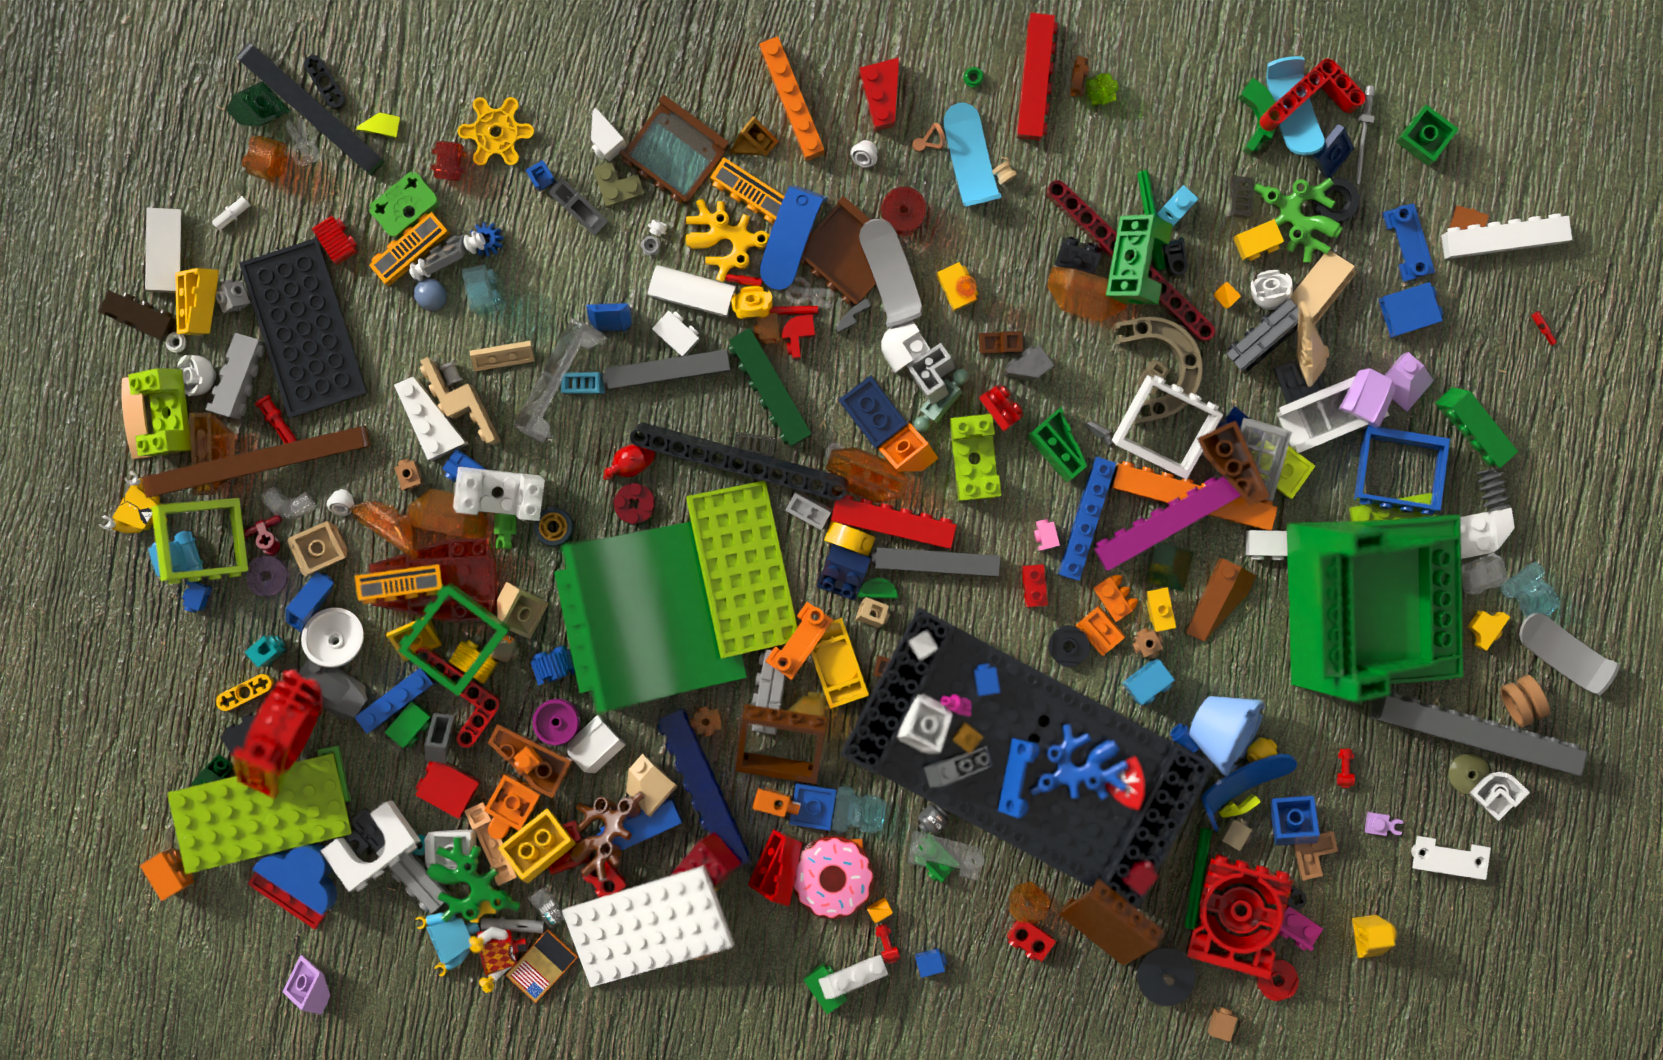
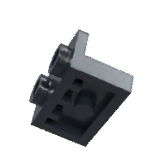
[1055,236,1102,277]

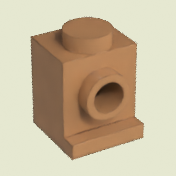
[394,458,424,491]

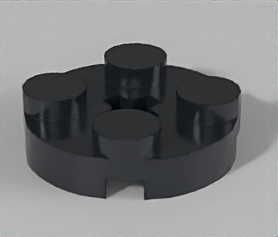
[1048,625,1090,667]

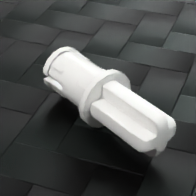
[212,196,251,230]

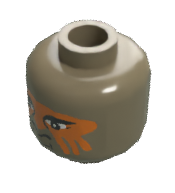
[491,634,520,663]

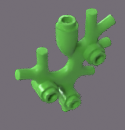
[1254,178,1343,263]

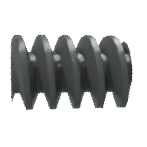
[1476,468,1510,512]

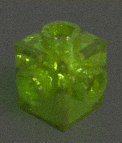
[1086,73,1119,106]

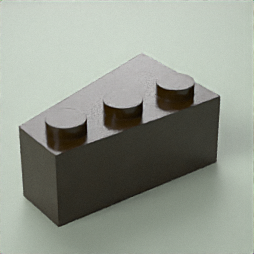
[98,290,177,342]

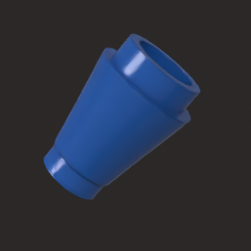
[1170,723,1199,753]

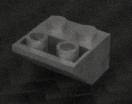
[1003,345,1054,381]

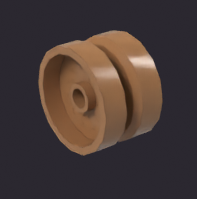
[1500,675,1550,728]

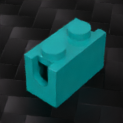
[245,635,287,668]

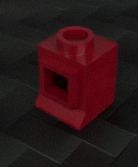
[1123,861,1158,895]

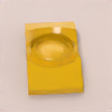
[811,618,869,709]

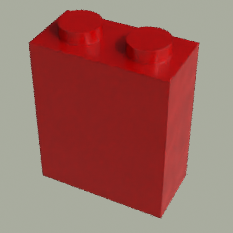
[415,761,481,819]

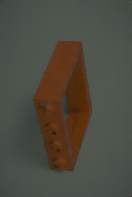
[735,704,827,784]

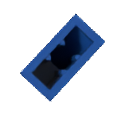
[285,572,334,633]

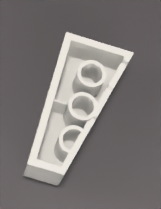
[394,377,469,461]

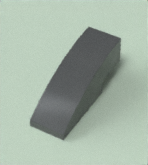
[547,177,608,236]

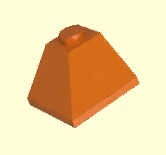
[878,423,939,472]

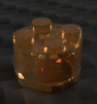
[242,136,288,182]

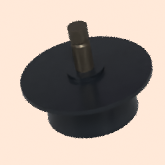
[1137,948,1195,1006]

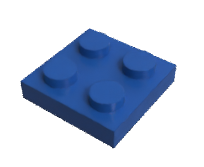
[790,783,836,831]

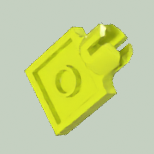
[1251,440,1315,499]

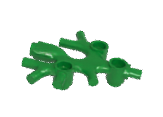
[426,836,520,923]

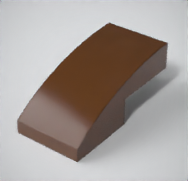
[978,331,1023,354]

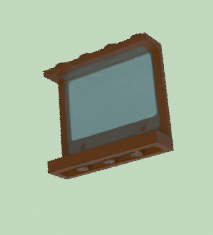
[619,94,730,205]

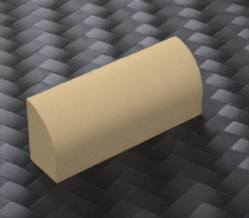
[1291,251,1356,331]

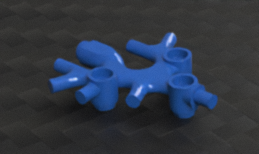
[1030,725,1129,800]

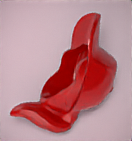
[603,444,655,480]

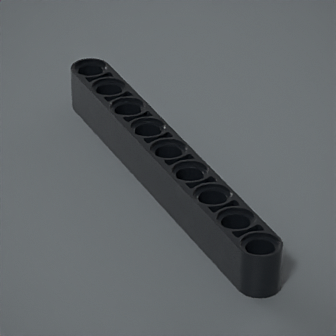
[236,42,385,176]

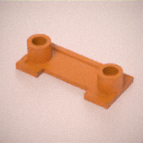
[765,602,833,680]

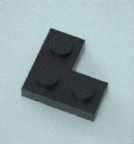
[1273,361,1326,404]

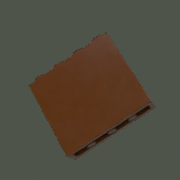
[800,196,905,306]
[1059,880,1165,966]

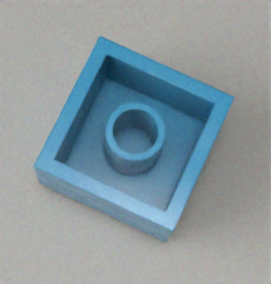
[1121,659,1174,705]

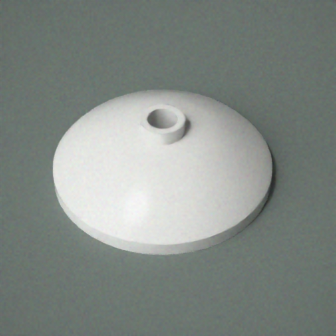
[302,608,364,668]

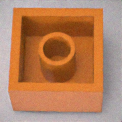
[140,847,194,901]

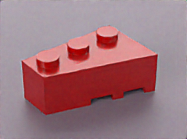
[859,57,899,132]
[748,829,802,907]

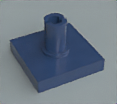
[1313,124,1354,179]

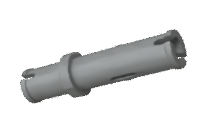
[481,916,544,934]

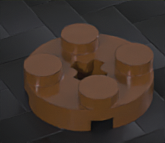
[1070,55,1089,98]

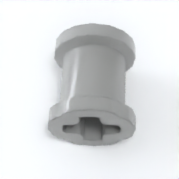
[439,361,464,387]

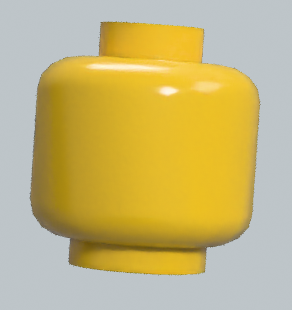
[1246,737,1277,763]

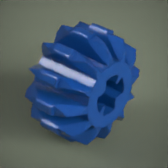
[470,222,504,257]

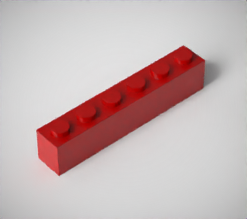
[1016,13,1058,141]
[831,495,956,549]

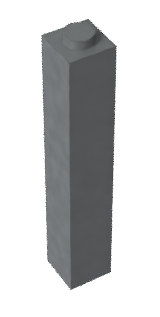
[603,350,731,390]
[872,548,1000,576]

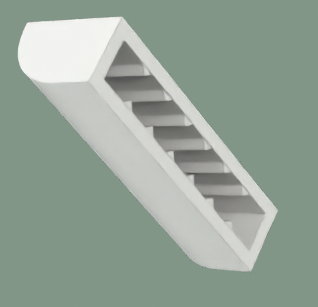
[145,208,181,293]
[648,265,736,318]

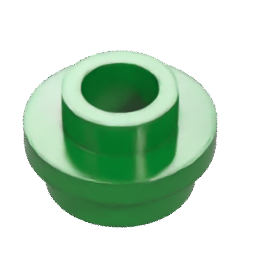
[963,67,984,88]

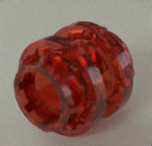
[430,141,468,181]

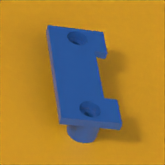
[1382,203,1435,282]
[998,738,1039,818]

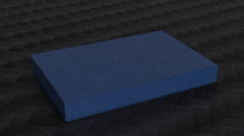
[838,375,908,449]

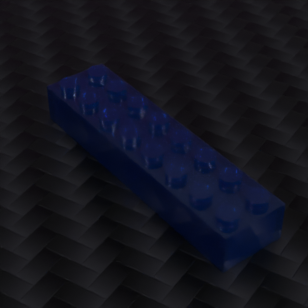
[657,707,751,866]

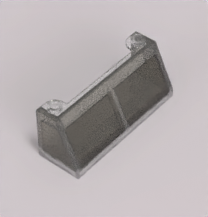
[513,318,608,445]

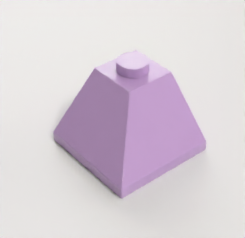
[1384,352,1434,412]
[283,955,330,1014]

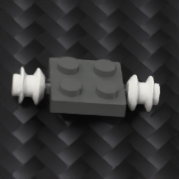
[409,231,485,281]

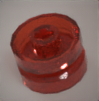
[881,186,926,235]

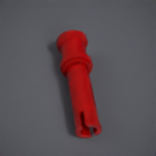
[254,395,297,444]

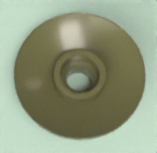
[1448,753,1490,794]

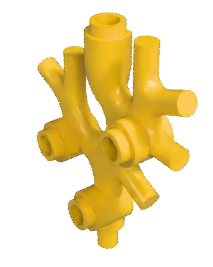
[686,199,770,283]

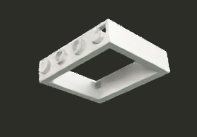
[1112,375,1223,479]

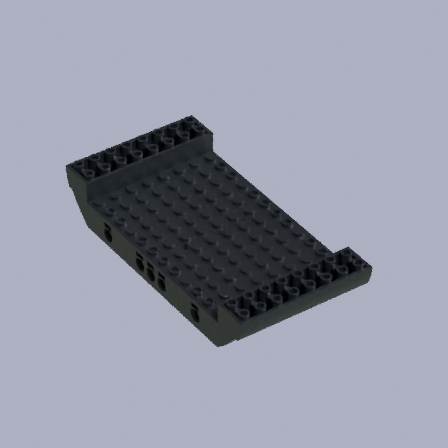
[840,607,1214,910]

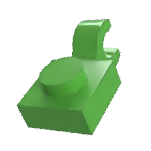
[494,513,516,549]

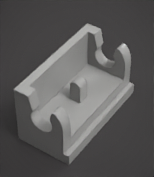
[785,490,833,530]

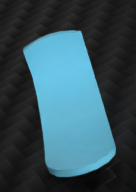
[1266,56,1325,155]
[944,103,1002,206]

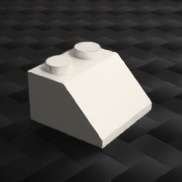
[591,108,627,162]

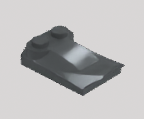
[299,659,368,720]

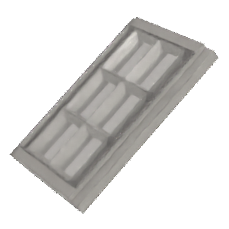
[1240,418,1292,501]

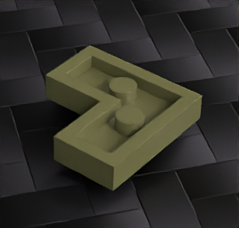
[593,161,645,207]

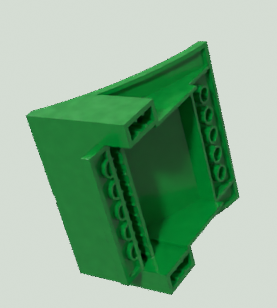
[1287,514,1463,702]
[554,521,747,713]

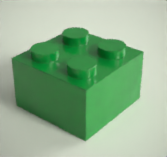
[1395,104,1459,166]

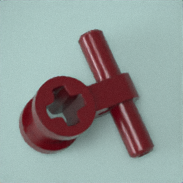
[243,515,282,556]

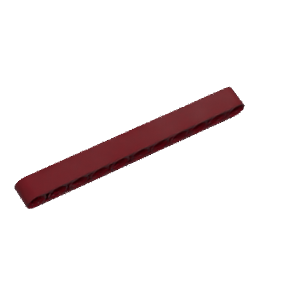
[1046,180,1215,342]

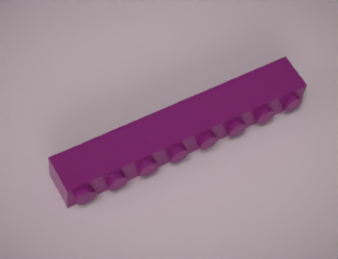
[1094,476,1241,571]

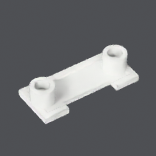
[1411,836,1491,880]

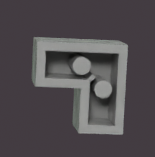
[906,343,955,405]

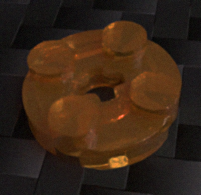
[1008,881,1050,924]

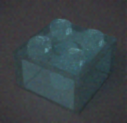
[462,264,503,315]

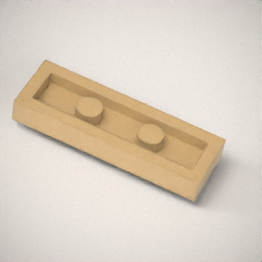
[470,341,535,371]

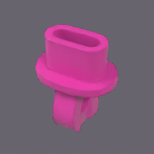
[941,695,971,716]

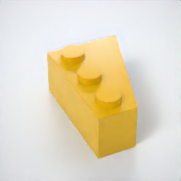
[1352,915,1397,959]

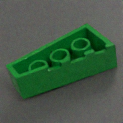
[1434,387,1518,468]

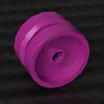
[532,698,581,745]

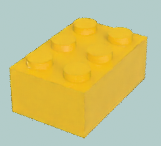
[498,809,576,883]

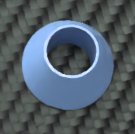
[1189,696,1265,776]

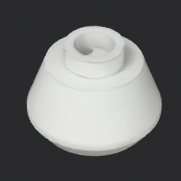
[851,140,877,167]
[327,489,355,516]

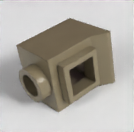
[1137,359,1170,395]

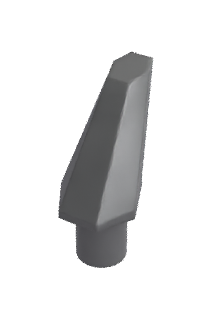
[1085,421,1113,446]

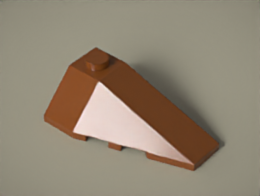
[488,724,574,798]

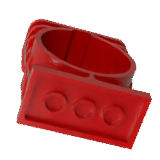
[232,670,323,799]
[1187,854,1294,979]

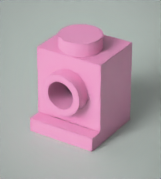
[1034,519,1060,551]

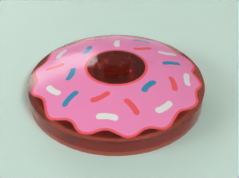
[793,836,874,919]

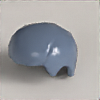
[414,278,447,311]

